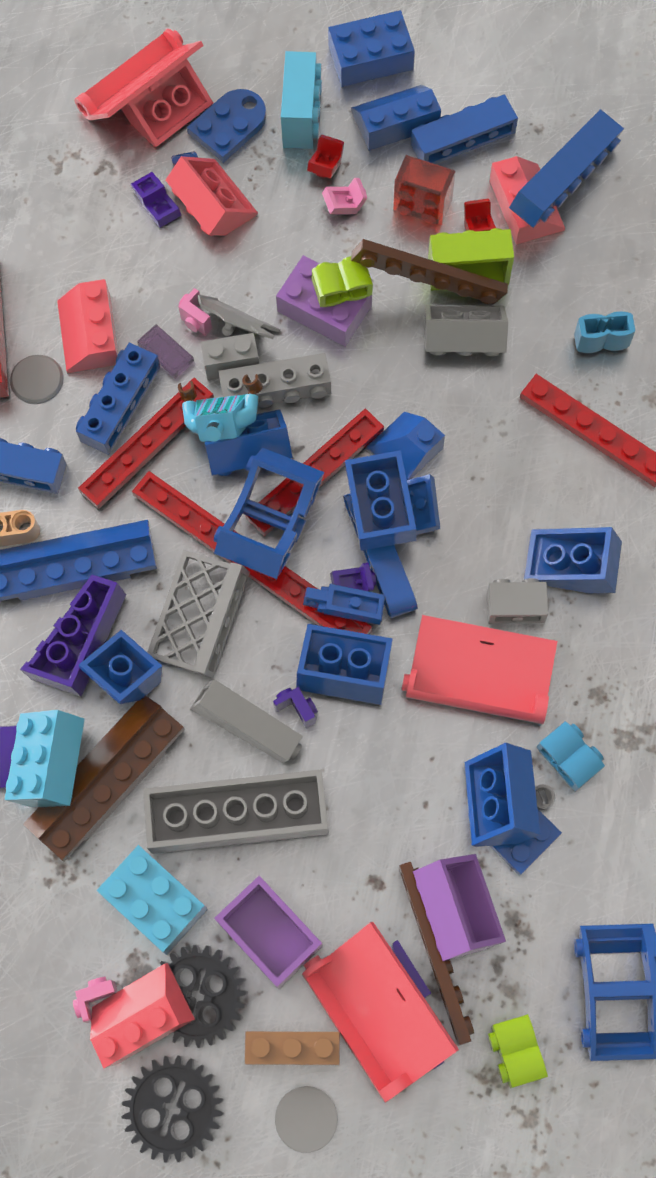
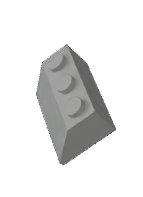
[425,305,508,356]

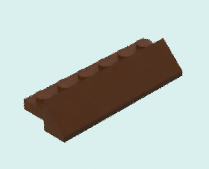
[23,696,185,862]

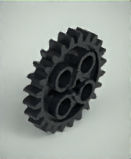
[160,945,248,1048]
[121,1055,224,1163]

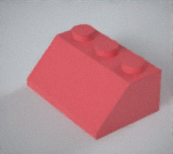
[121,59,213,147]
[165,156,258,236]
[489,156,565,245]
[57,279,118,373]
[90,963,195,1068]

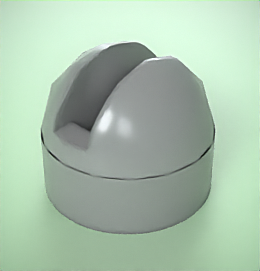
[535,784,555,809]

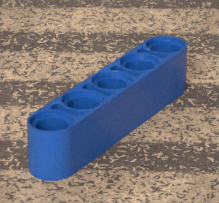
[343,493,418,618]

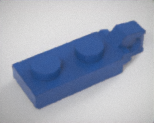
[303,584,385,625]

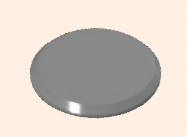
[10,355,64,404]
[275,1086,338,1153]

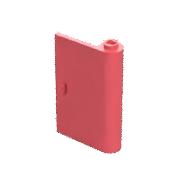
[74,29,204,120]
[402,615,558,724]
[302,921,459,1103]

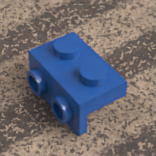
[407,474,441,535]

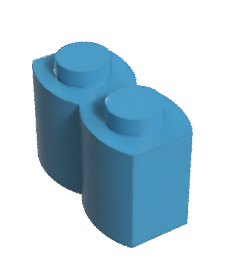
[574,311,635,353]
[537,721,605,792]

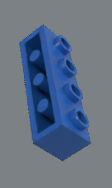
[76,342,160,455]

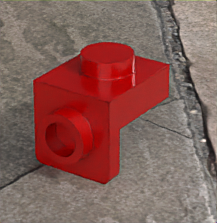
[307,135,344,178]
[464,198,496,232]

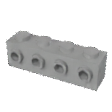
[218,353,331,408]

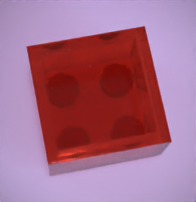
[393,155,456,225]

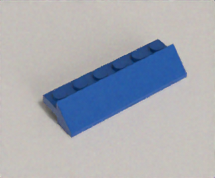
[0,520,157,601]

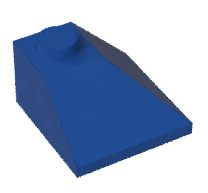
[366,412,445,480]

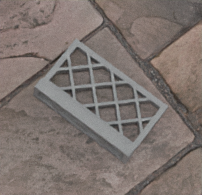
[147,550,250,679]

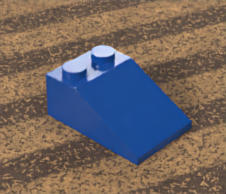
[524,527,622,593]

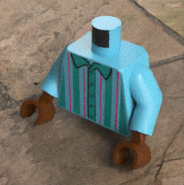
[178,374,263,442]

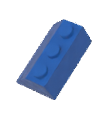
[351,85,441,151]
[204,409,293,476]
[296,624,393,705]
[464,743,541,847]

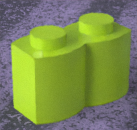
[312,256,373,307]
[488,1014,548,1088]

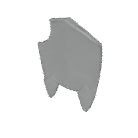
[198,295,281,339]

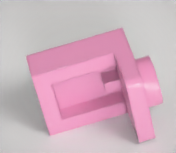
[322,178,367,215]
[178,288,212,336]
[73,976,118,1023]

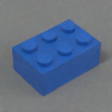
[328,10,415,87]
[345,450,417,551]

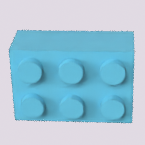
[281,51,322,149]
[4,710,85,807]
[96,845,208,955]

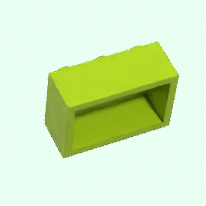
[428,228,514,291]

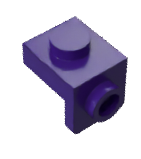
[330,563,376,592]
[273,687,318,728]

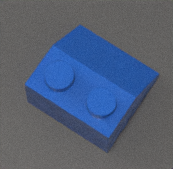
[79,630,162,704]

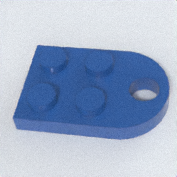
[187,89,266,163]
[468,808,562,876]

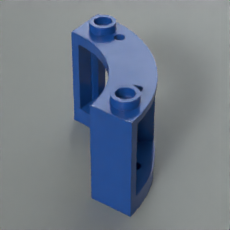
[213,447,324,579]
[574,924,656,1061]

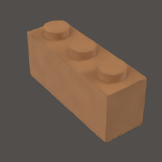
[245,1031,340,1065]

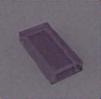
[137,324,194,378]

